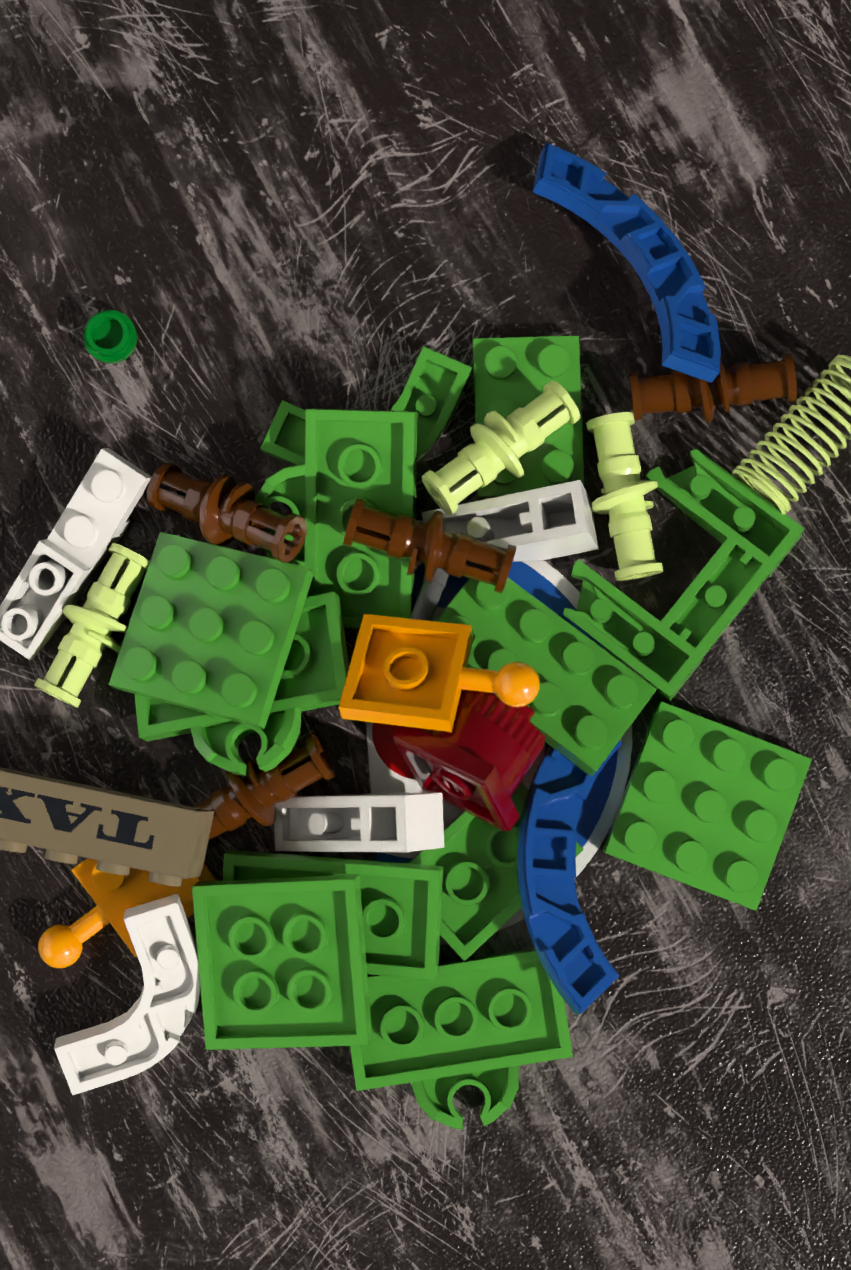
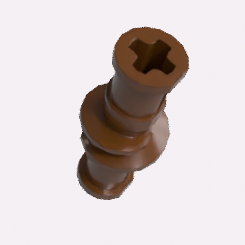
[629,354,797,423]
[147,463,307,563]
[343,497,517,594]
[194,734,336,841]

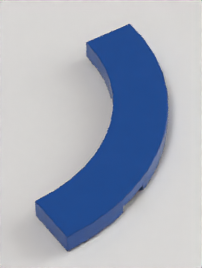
[533,143,721,383]
[517,740,623,1015]

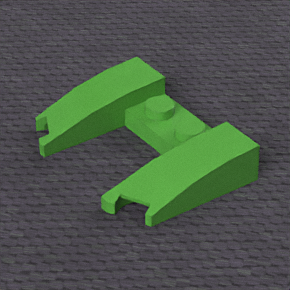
[563,449,805,702]

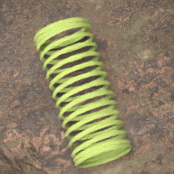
[732,355,851,514]

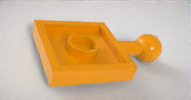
[339,614,540,732]
[38,858,218,968]

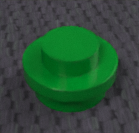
[83,310,137,364]

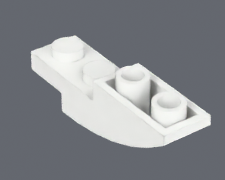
[0,448,152,660]

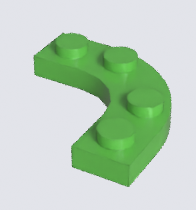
[260,346,472,465]

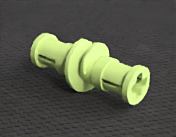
[422,380,580,515]
[586,412,663,581]
[34,543,150,708]

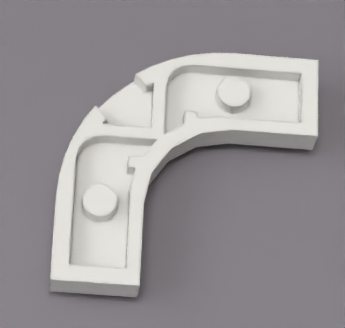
[54,893,200,1095]

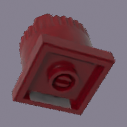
[393,689,546,832]

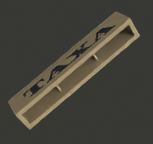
[0,767,214,887]

